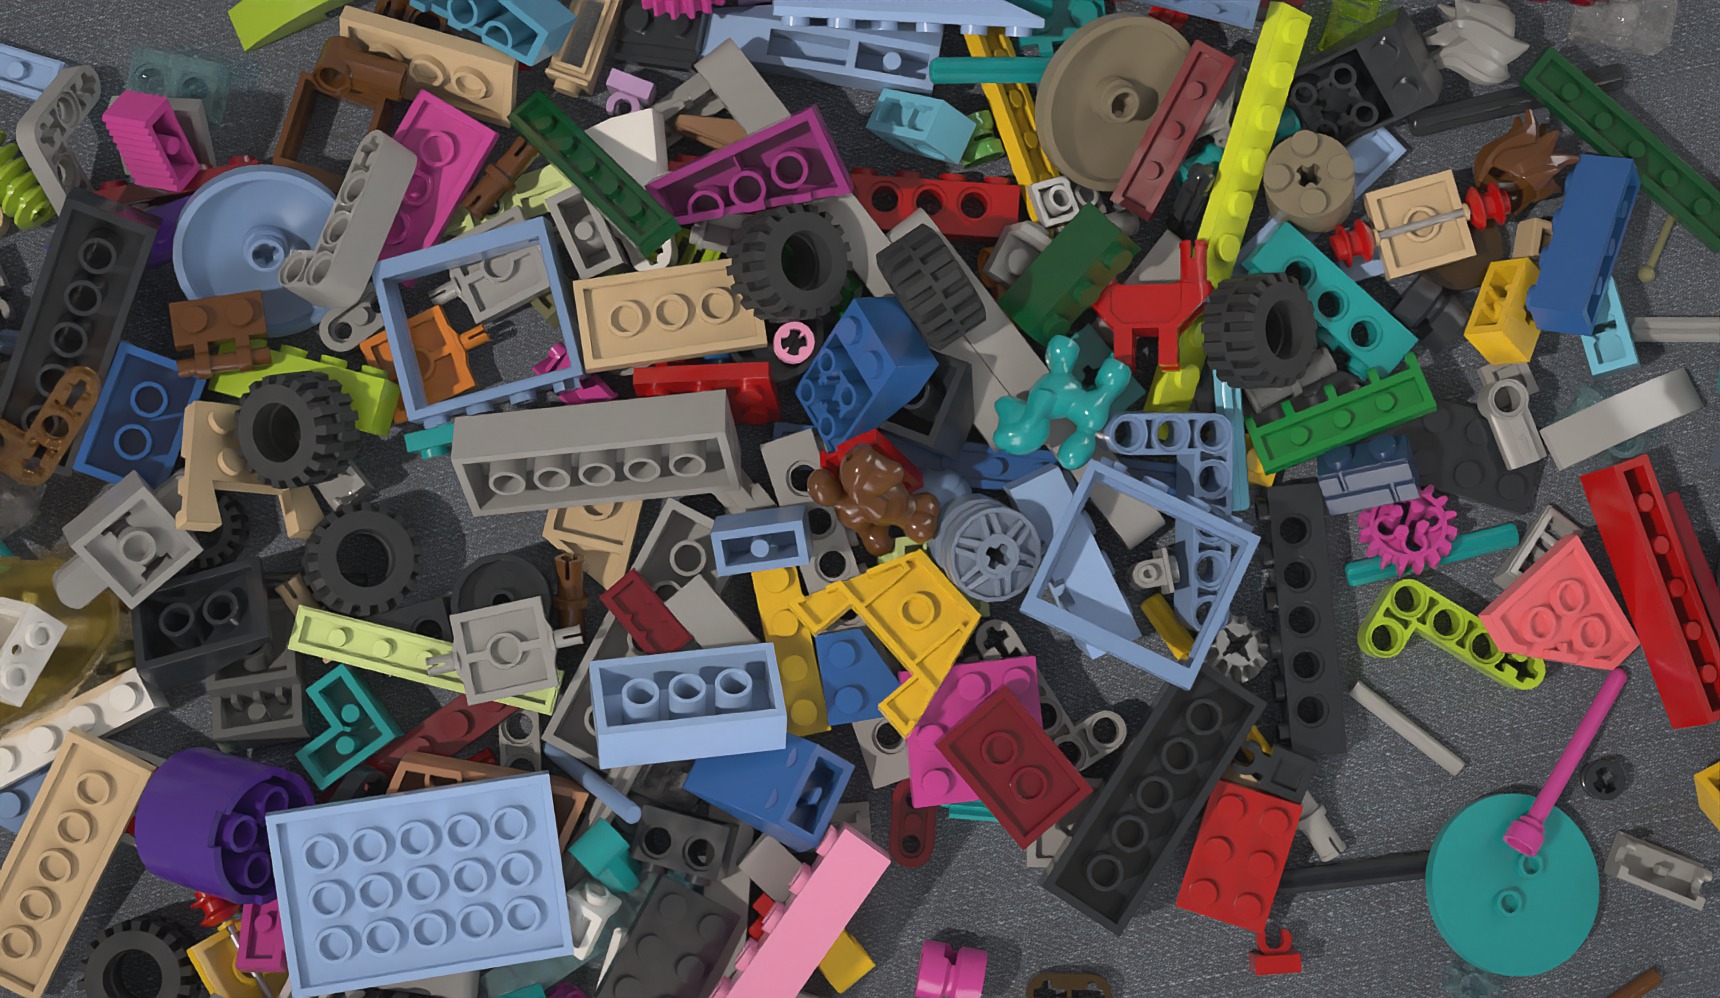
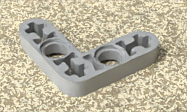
[16,65,101,216]

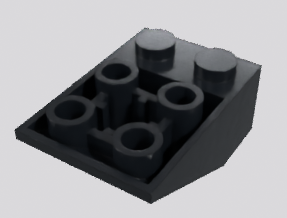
[1286,6,1445,145]

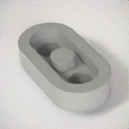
[319,281,403,354]

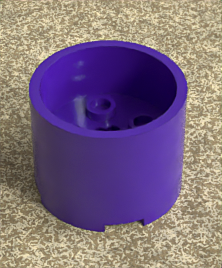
[135,747,315,905]

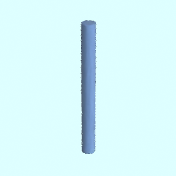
[542,741,642,824]

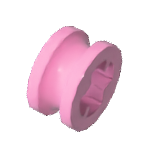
[773,321,815,364]

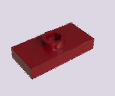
[599,568,693,655]

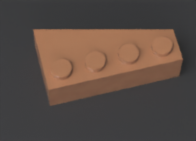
[385,750,590,855]

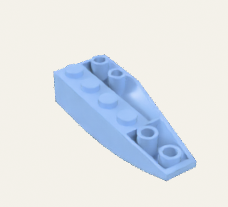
[772,0,1045,37]
[698,5,945,98]

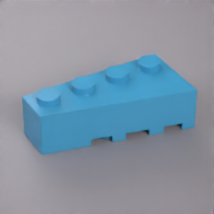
[409,0,577,67]

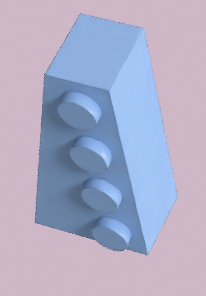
[1003,463,1142,660]

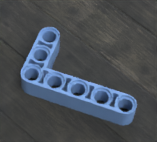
[1095,411,1233,634]

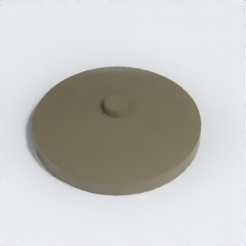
[1035,12,1191,191]

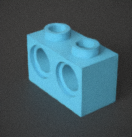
[865,88,976,164]
[1581,276,1641,380]

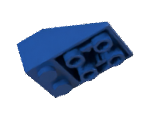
[794,297,939,453]
[682,732,855,852]

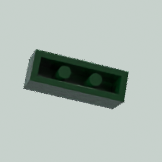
[996,201,1141,349]

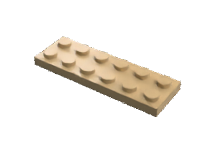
[0,726,157,998]

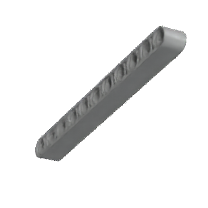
[694,37,1010,453]

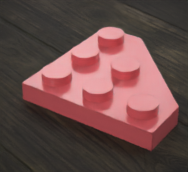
[1478,535,1641,670]

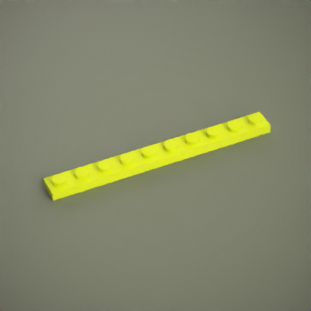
[1143,1,1312,440]

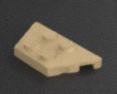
[542,500,645,590]

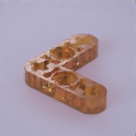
[0,366,102,486]

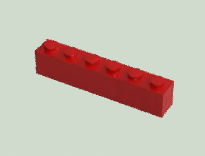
[1579,453,1720,729]

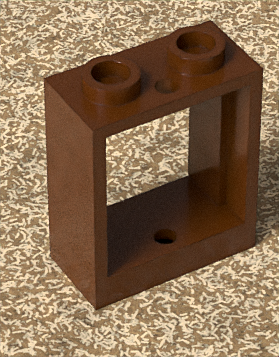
[271,71,395,196]

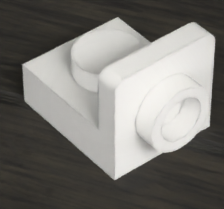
[566,878,622,961]

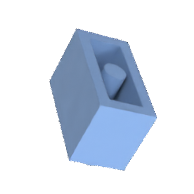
[710,504,814,577]

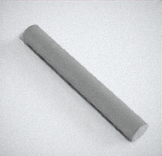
[1347,680,1465,776]

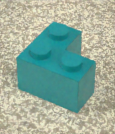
[295,663,405,791]

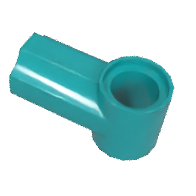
[568,817,642,895]

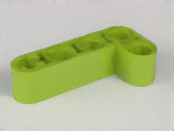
[1357,579,1546,690]

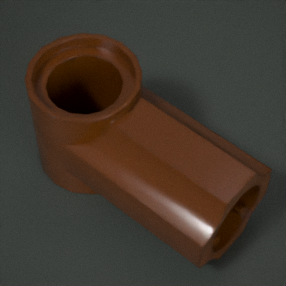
[311,35,409,102]

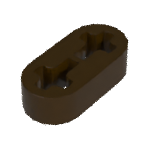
[1025,970,1112,998]

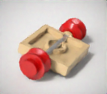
[1330,169,1511,281]

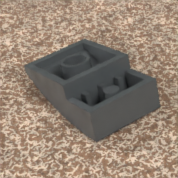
[206,598,312,753]

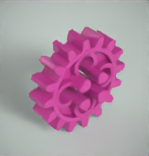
[1357,484,1458,576]

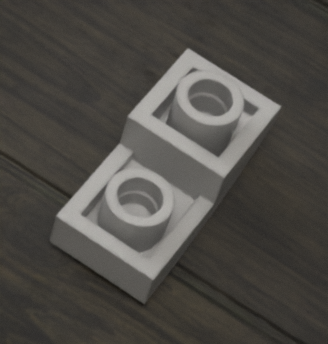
[1026,175,1107,229]
[664,574,760,649]
[735,833,803,904]

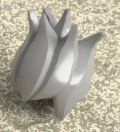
[1422,0,1530,86]

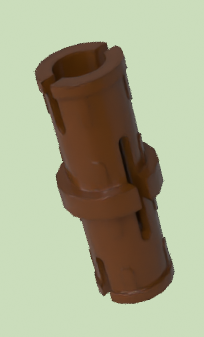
[460,136,540,221]
[553,553,589,647]

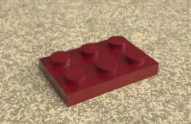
[933,684,1093,851]

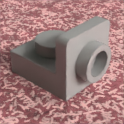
[982,221,1052,289]

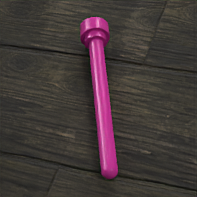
[1503,668,1627,857]

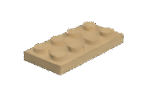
[339,5,518,128]
[573,258,768,373]

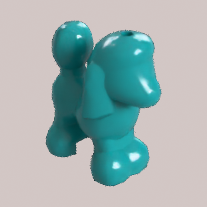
[992,334,1132,470]

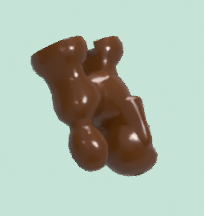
[807,443,940,557]

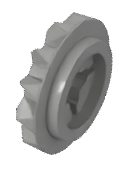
[1203,612,1269,683]

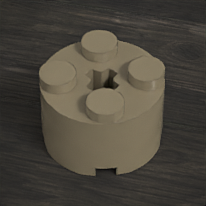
[1263,130,1356,235]

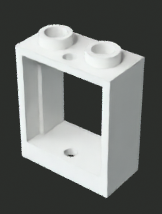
[0,597,68,707]

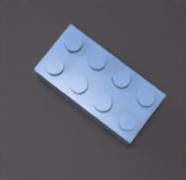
[589,642,787,769]

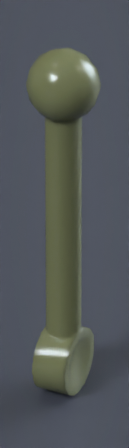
[1638,214,1675,283]

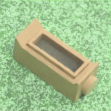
[545,0,624,98]

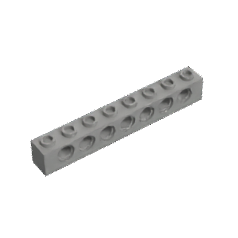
[759,428,909,789]

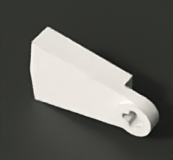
[585,108,678,271]

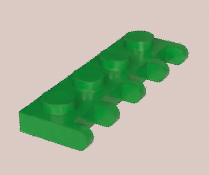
[1244,352,1437,476]

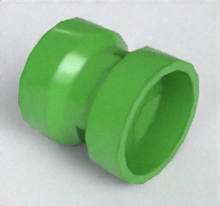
[961,110,1005,168]

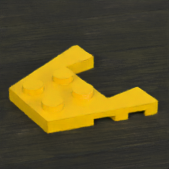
[788,549,981,740]

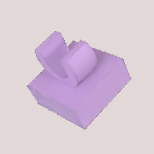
[606,68,657,116]

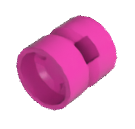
[914,938,988,998]

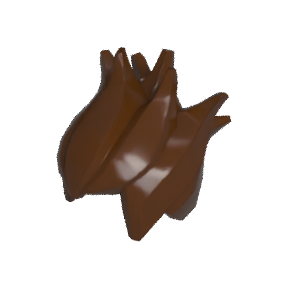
[1474,109,1580,216]

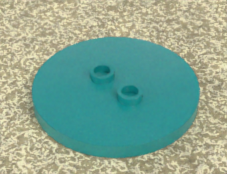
[1425,794,1600,976]

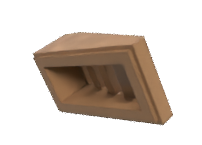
[671,114,747,149]

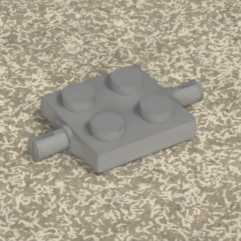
[428,205,564,325]
[425,596,584,706]

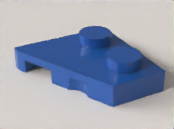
[815,628,900,726]

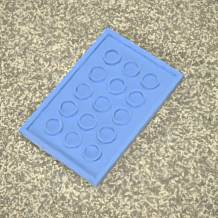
[265,770,574,998]

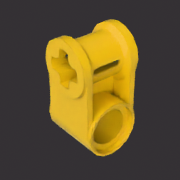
[818,929,876,994]

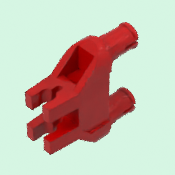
[1090,240,1215,372]

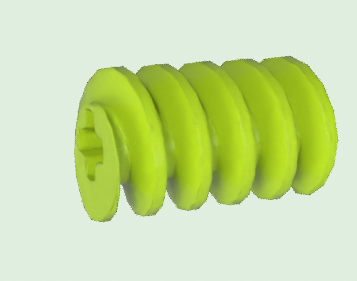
[0,130,56,230]

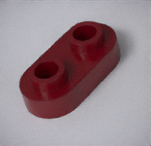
[889,778,937,868]

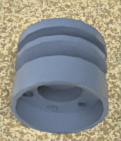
[927,493,1041,602]

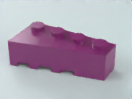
[644,103,854,225]

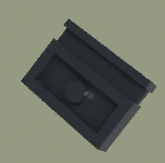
[611,0,710,74]

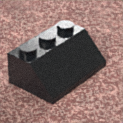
[876,349,974,461]

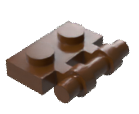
[169,290,272,380]

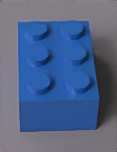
[72,341,209,490]

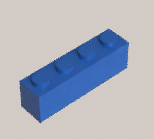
[1526,154,1641,336]

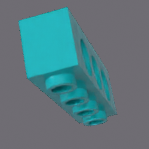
[1241,221,1419,381]

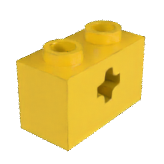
[1463,257,1541,365]

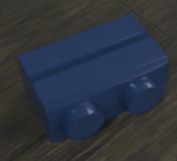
[1317,434,1421,516]

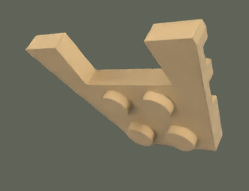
[175,400,325,539]

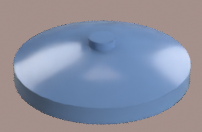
[173,164,337,338]

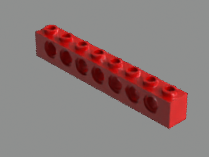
[668,155,1020,244]

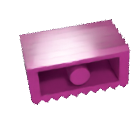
[102,89,201,192]

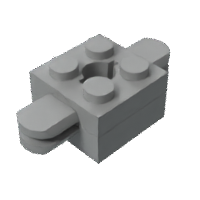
[52,468,203,610]

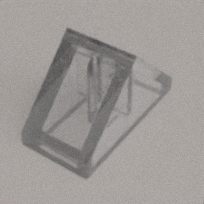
[630,760,702,813]

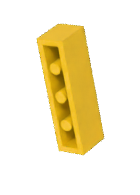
[751,566,832,737]

